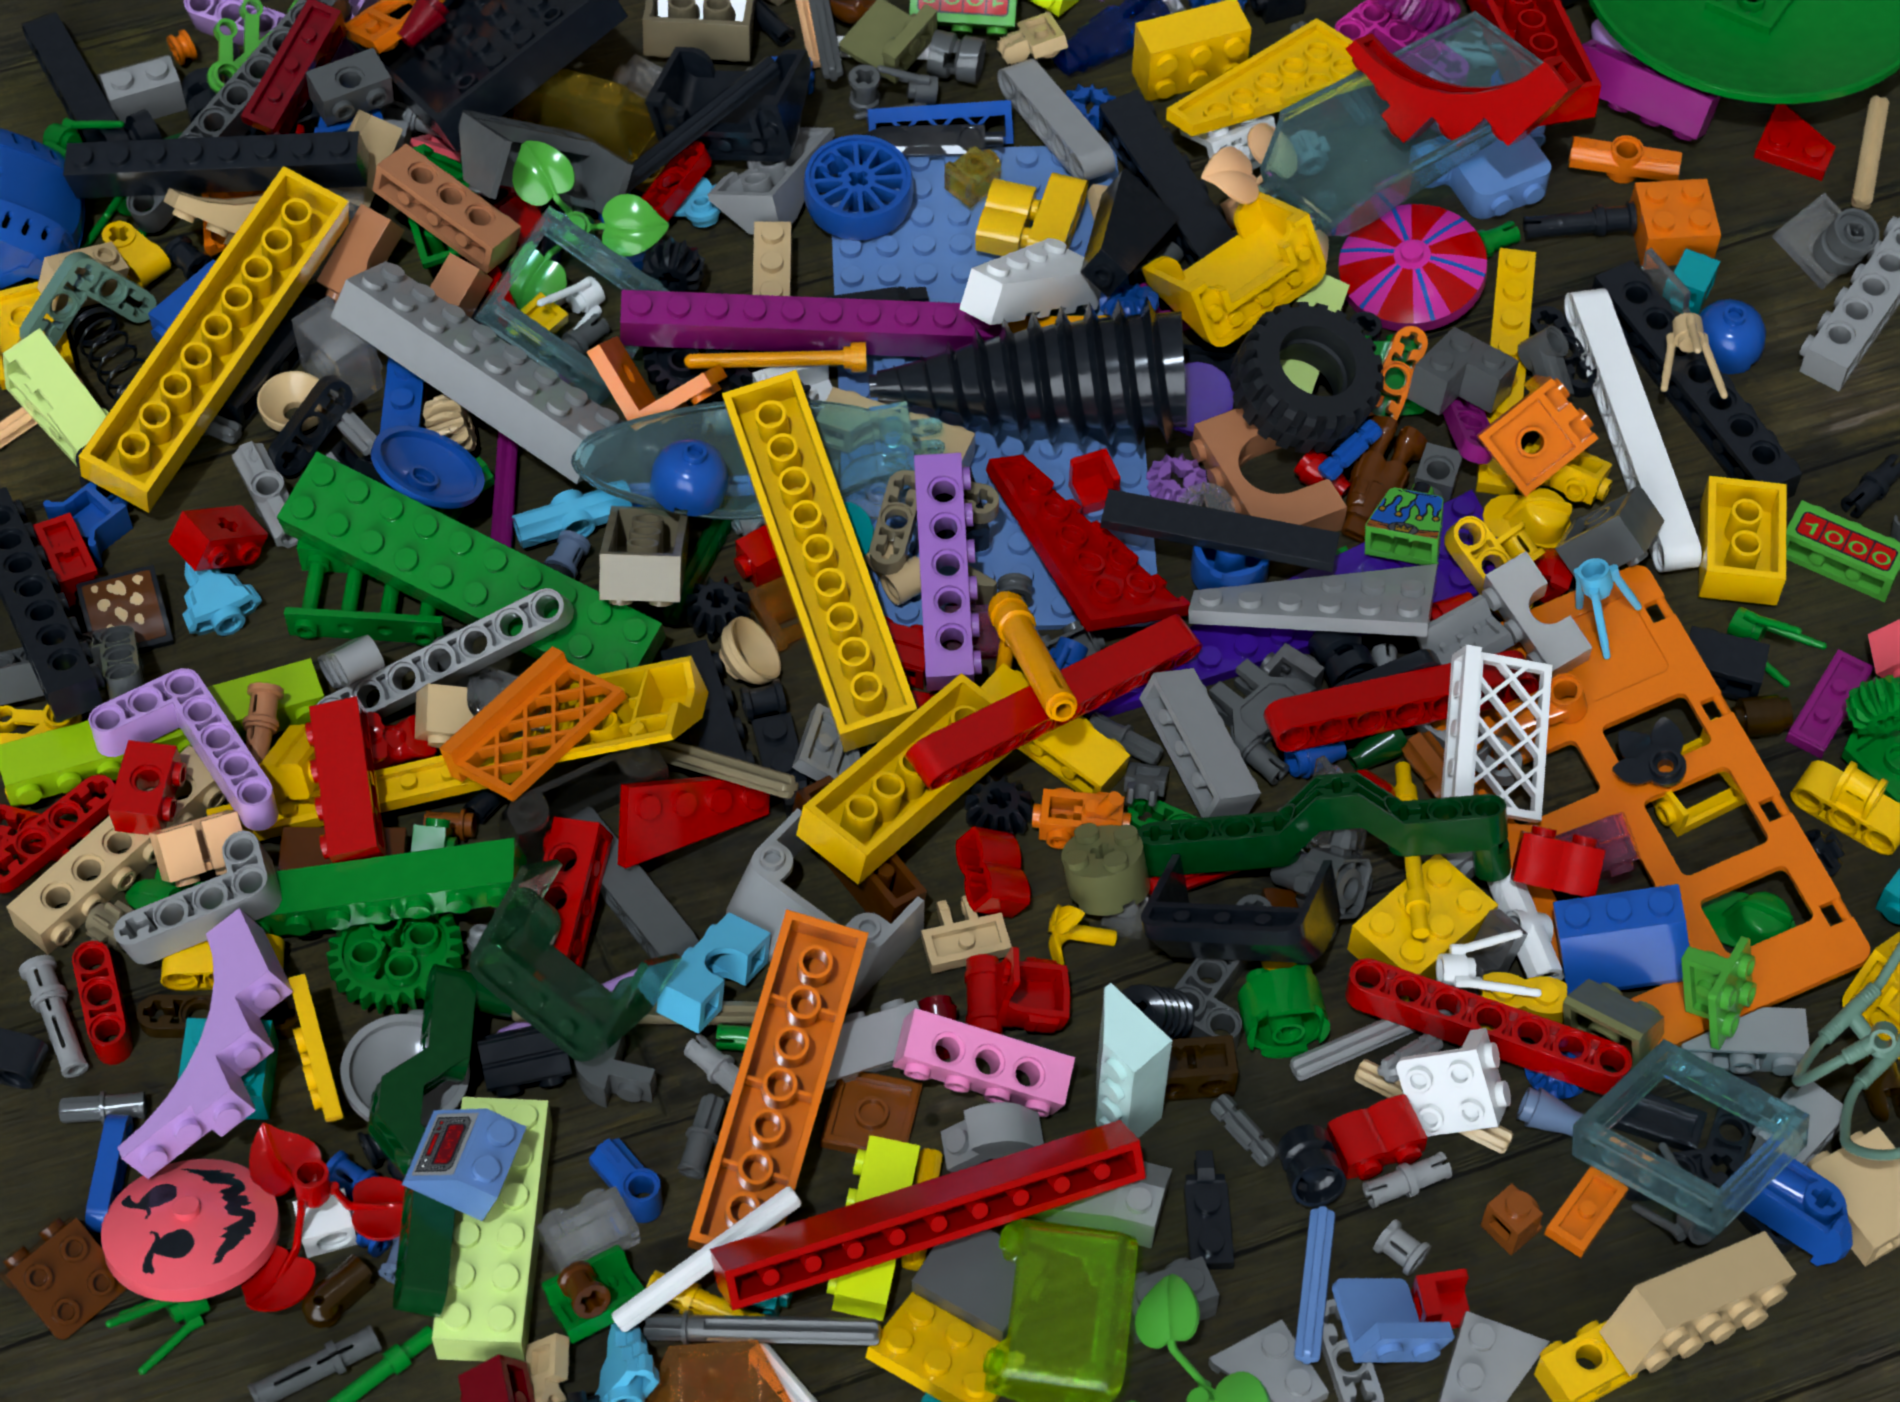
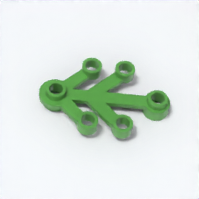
[207,0,298,93]

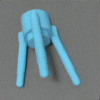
[1574,558,1642,659]

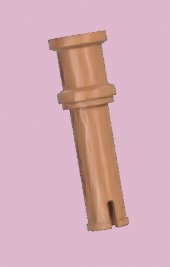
[242,682,284,765]

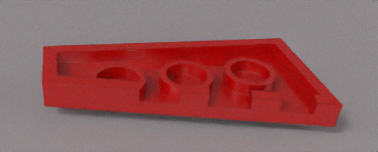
[618,776,770,868]

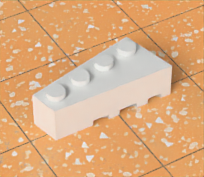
[960,238,1101,325]

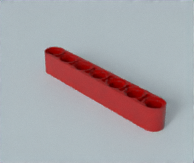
[1263,650,1539,752]
[1345,958,1632,1096]

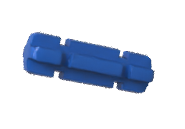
[1318,419,1383,481]

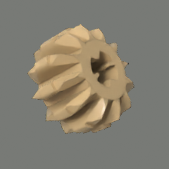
[423,394,477,452]

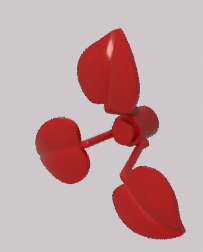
[241,1122,405,1312]

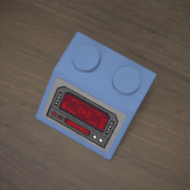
[402,1108,526,1221]

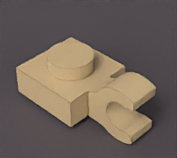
[526,1333,569,1402]

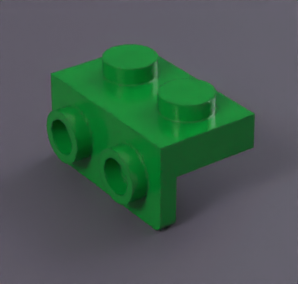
[541,1245,645,1344]

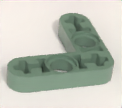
[19,252,157,347]

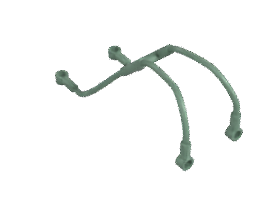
[1792,941,1900,1161]

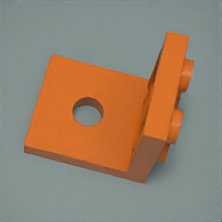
[587,336,728,432]
[1476,375,1599,497]

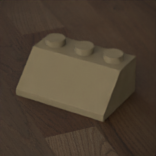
[642,0,755,62]

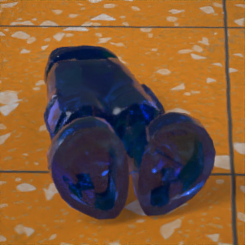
[1052,0,1171,76]

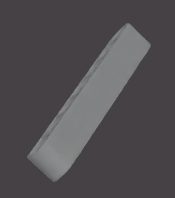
[317,588,574,719]

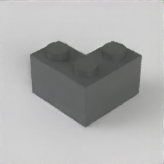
[1407,327,1519,415]

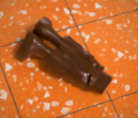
[1341,415,1428,543]

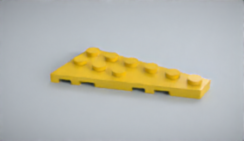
[1166,18,1373,136]

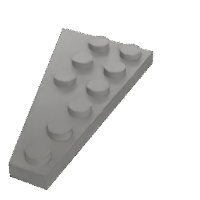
[1188,564,1438,637]

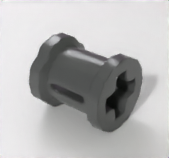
[849,65,881,112]

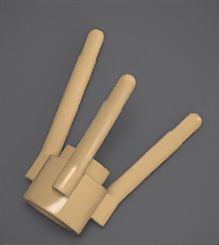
[1660,312,1728,399]

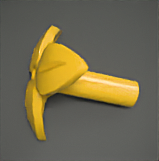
[1047,904,1117,965]

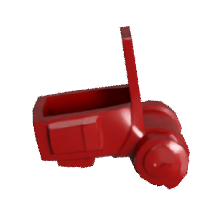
[964,947,1070,1035]

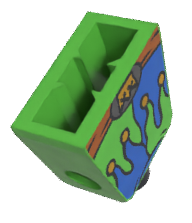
[1365,482,1444,565]

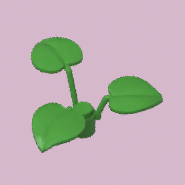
[506,141,669,312]
[1127,1274,1271,1402]

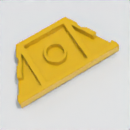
[288,973,344,1123]

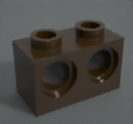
[1164,1035,1238,1101]

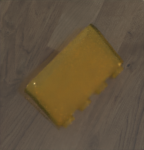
[505,68,655,163]

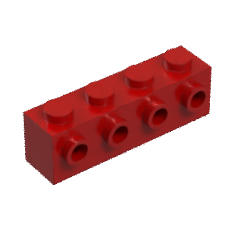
[305,696,387,863]

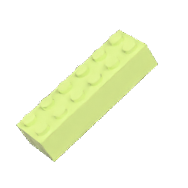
[432,1097,552,1362]

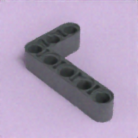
[0,625,146,706]

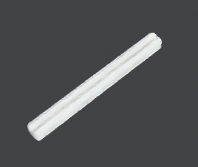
[612,1187,801,1332]

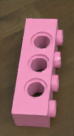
[892,1008,1075,1117]

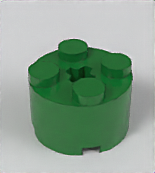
[1237,964,1330,1058]

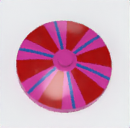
[1338,204,1487,331]

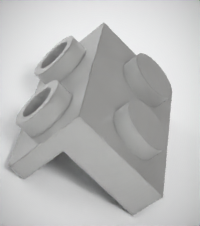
[1416,595,1515,665]

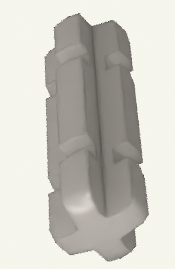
[1377,1034,1443,1083]

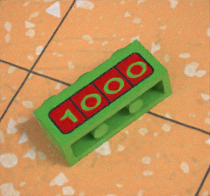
[909,0,1017,36]
[1786,500,1900,602]

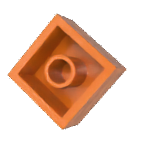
[1630,178,1721,267]

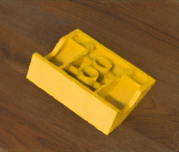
[521,656,709,763]

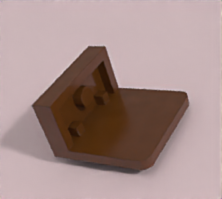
[0,1217,127,1340]

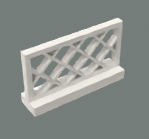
[1441,644,1553,823]

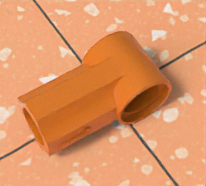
[1504,673,1588,734]

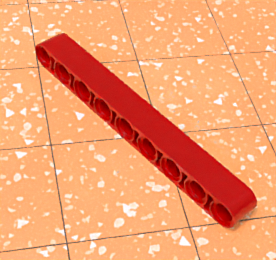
[905,614,1203,790]

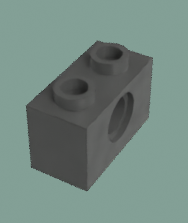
[306,48,394,126]

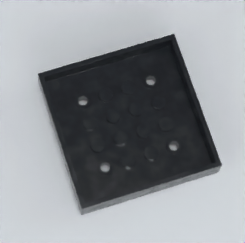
[345,0,628,152]

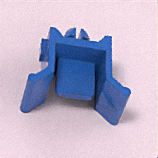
[43,481,133,568]

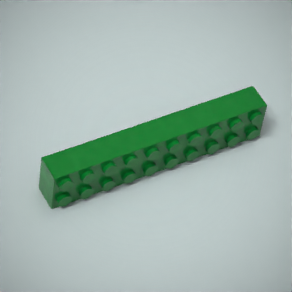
[277,451,666,675]

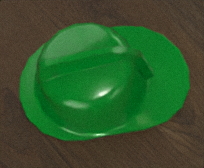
[1701,891,1796,948]

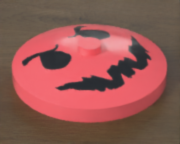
[101,1159,280,1302]

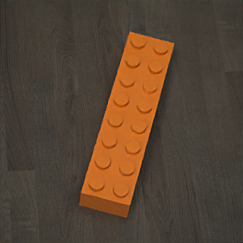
[688,909,869,1250]

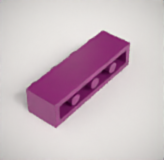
[1582,39,1721,141]

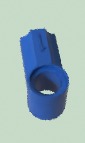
[589,1138,663,1223]

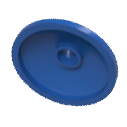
[371,426,484,510]

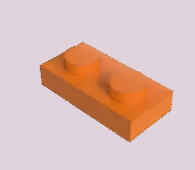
[1544,1164,1629,1258]

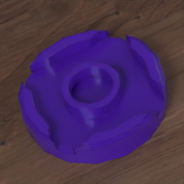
[1174,362,1234,437]

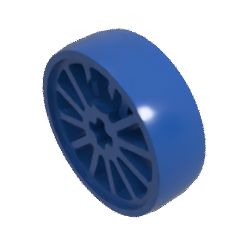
[804,135,913,240]

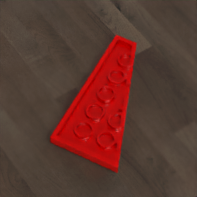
[985,454,1190,632]

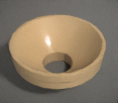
[257,371,326,432]
[719,616,781,685]

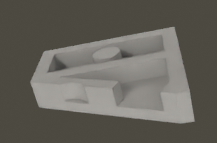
[1208,1319,1329,1402]

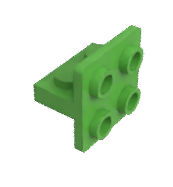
[1681,936,1757,1050]

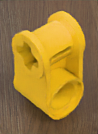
[102,221,171,288]

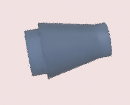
[1516,1087,1584,1137]

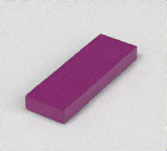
[1785,649,1874,759]

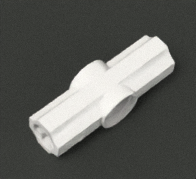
[1487,869,1564,980]

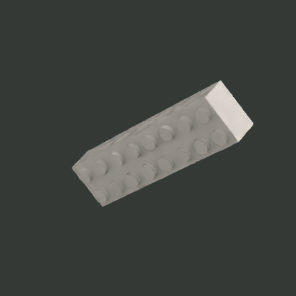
[330,261,630,484]

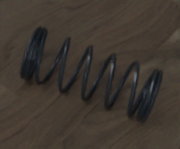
[70,307,145,403]

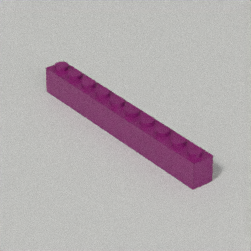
[620,290,1001,357]

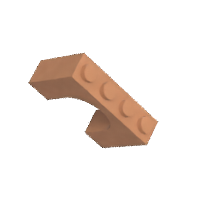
[316,204,493,318]
[1190,408,1347,532]

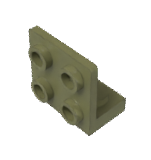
[839,0,937,83]

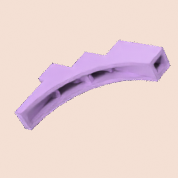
[117,908,293,1179]

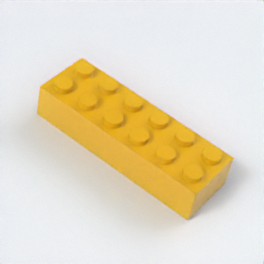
[796,673,1012,885]

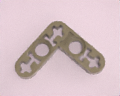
[870,470,999,575]

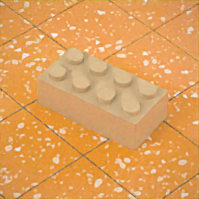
[1599,1231,1796,1376]

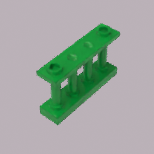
[284,540,446,646]

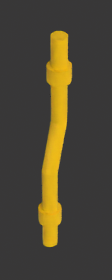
[1394,762,1431,939]

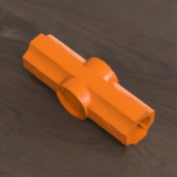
[1568,135,1682,184]

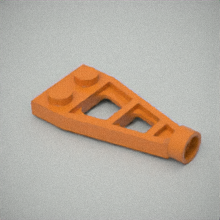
[345,0,445,54]

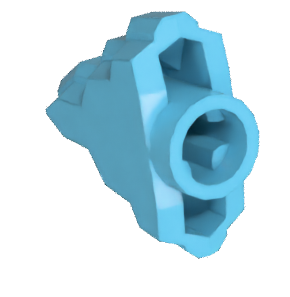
[182,562,262,636]
[595,1323,660,1402]

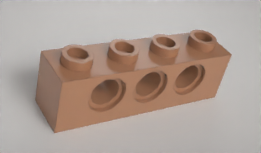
[372,144,521,274]

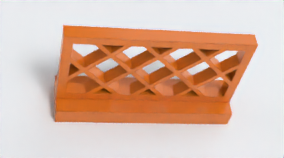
[439,646,627,802]

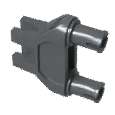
[1208,659,1319,785]

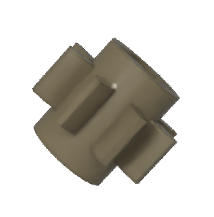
[85,900,134,952]

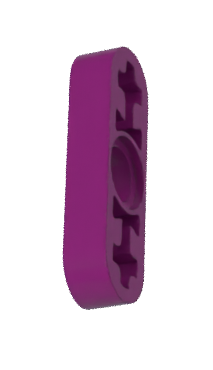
[1442,396,1493,464]

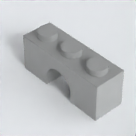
[1482,551,1593,678]

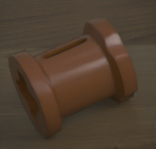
[557,1261,611,1319]

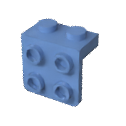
[1332,1278,1455,1363]

